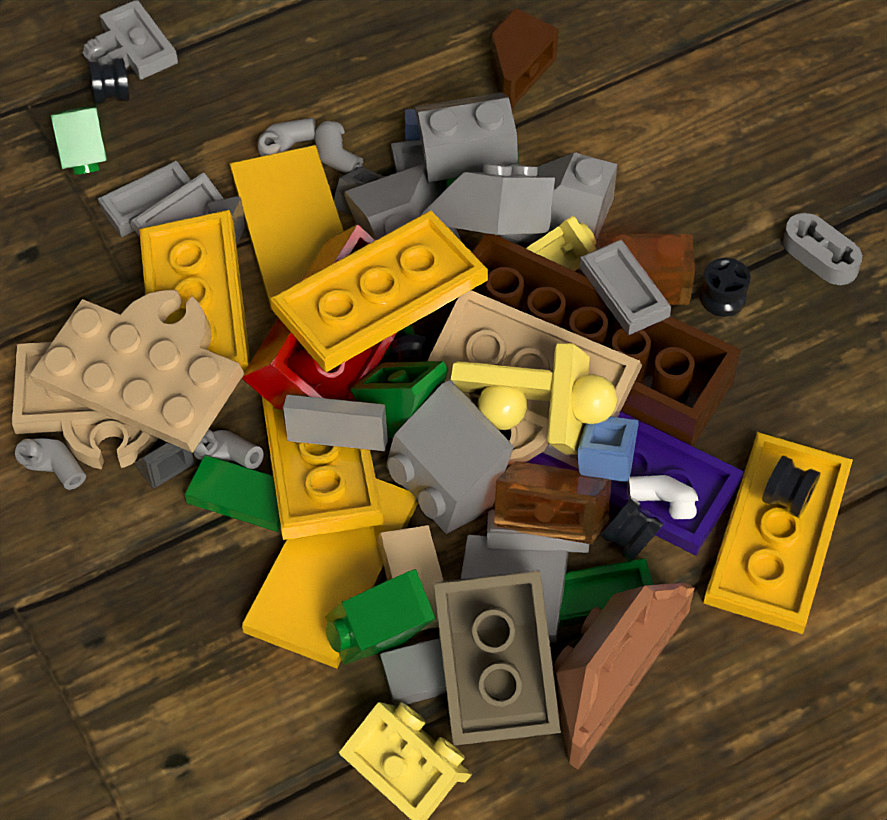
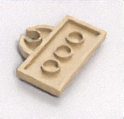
[30,290,244,453]
[428,290,642,465]
[12,342,158,469]

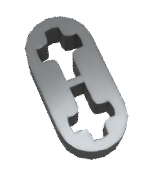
[783,213,862,285]

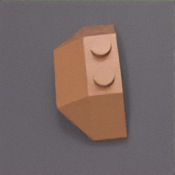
[553,583,695,769]

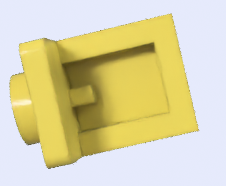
[526,216,597,271]

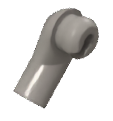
[258,117,316,156]
[314,121,363,174]
[194,429,264,469]
[15,439,86,490]

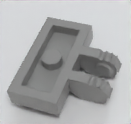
[82,0,178,80]

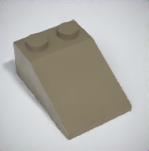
[434,569,561,746]

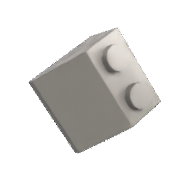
[415,92,518,182]
[422,164,555,235]
[385,380,514,534]

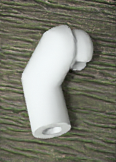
[627,475,699,519]

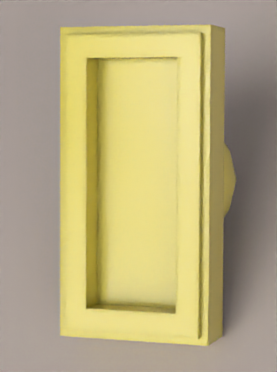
[547,344,618,455]
[451,361,553,430]

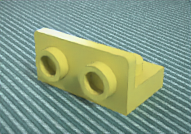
[339,702,472,820]

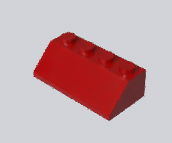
[242,224,397,410]

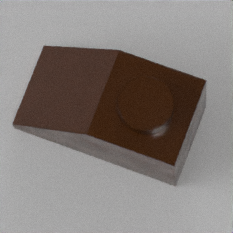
[489,8,559,109]

